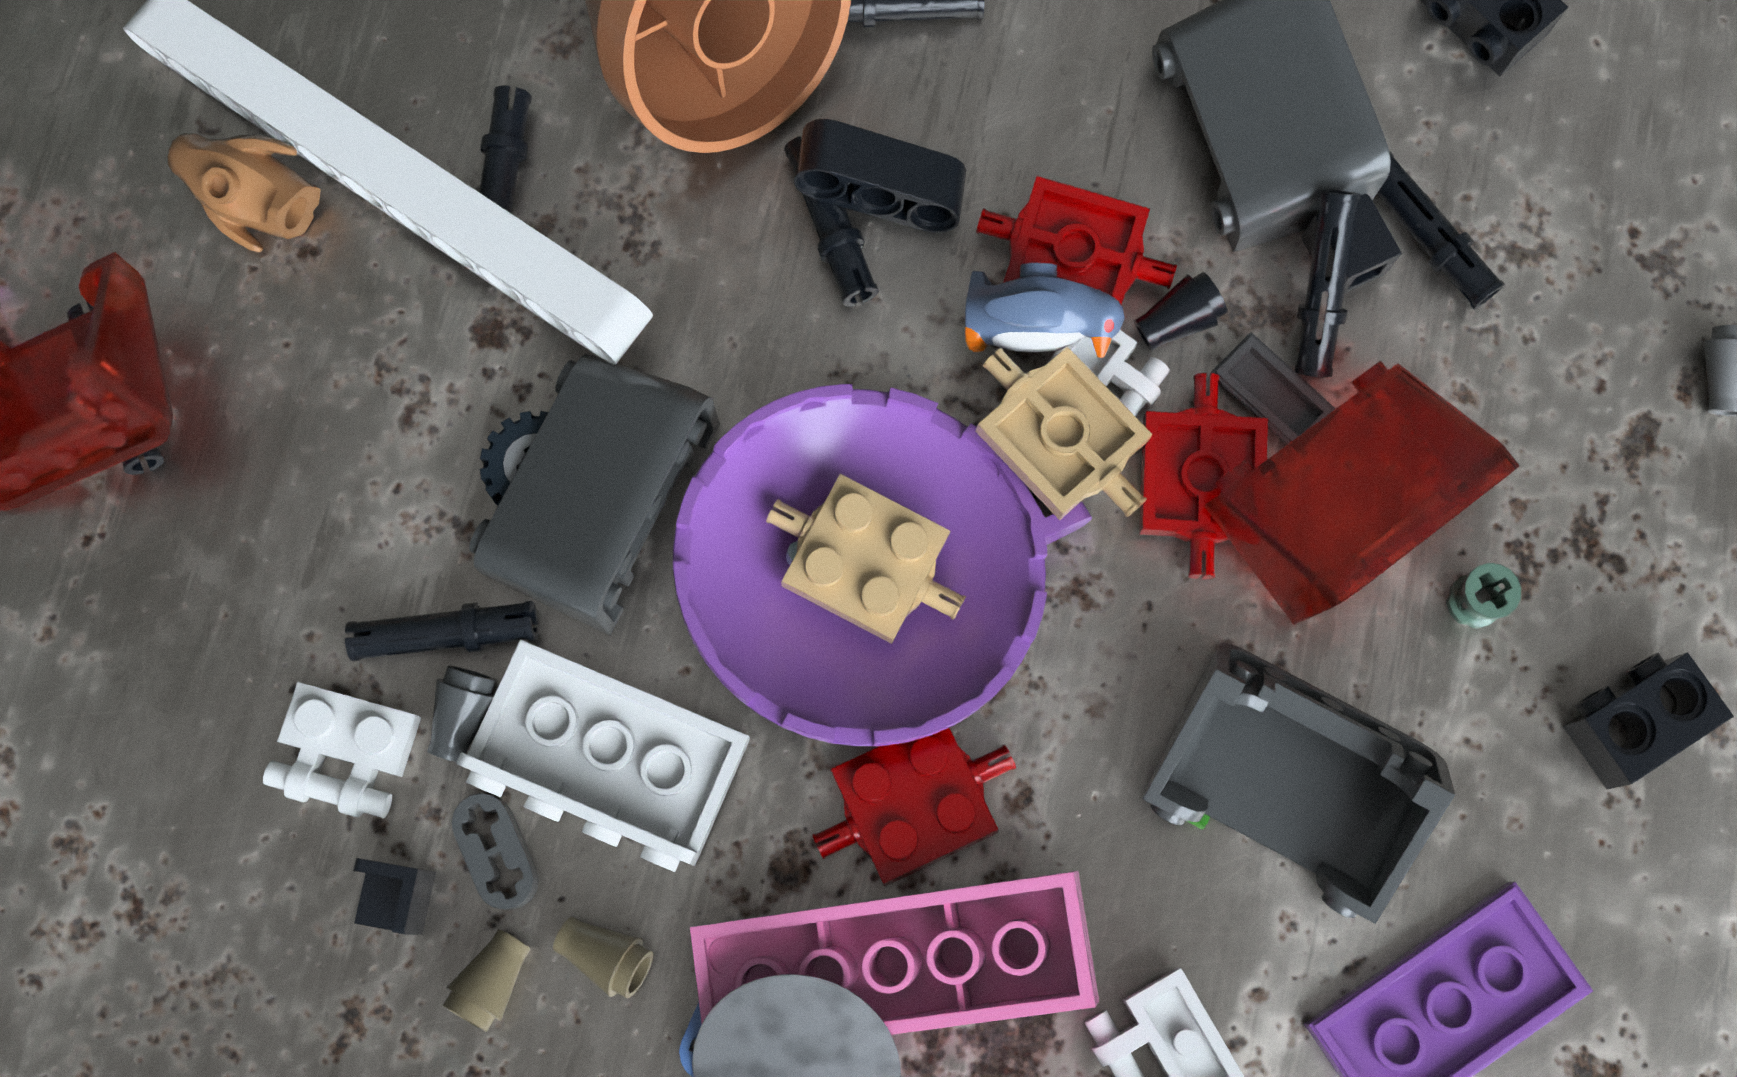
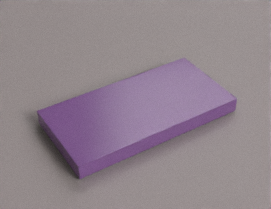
[1304,881,1593,1077]

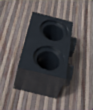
[1420,0,1568,77]
[1562,652,1734,789]

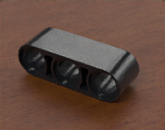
[794,119,967,233]

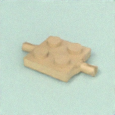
[975,347,1153,520]
[766,474,966,644]

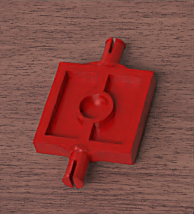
[976,176,1177,305]
[1139,373,1268,580]
[812,728,1016,887]

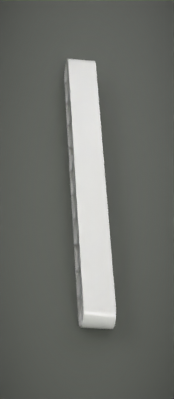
[123,0,653,365]

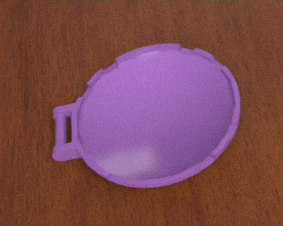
[673,384,1092,746]

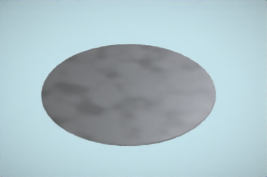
[692,974,901,1077]

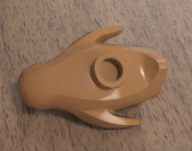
[167,133,321,252]

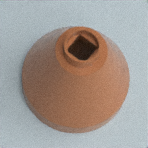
[585,0,851,153]

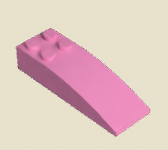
[690,871,1099,1035]

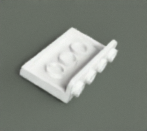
[456,640,750,872]

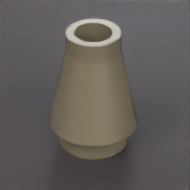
[553,916,654,999]
[442,929,531,1032]

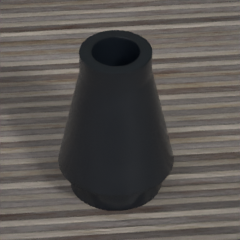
[1134,272,1228,351]

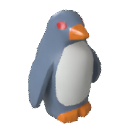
[965,263,1125,358]

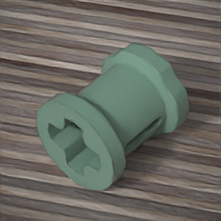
[1446,563,1521,629]

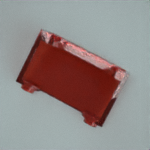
[0,252,173,511]
[1204,361,1519,625]

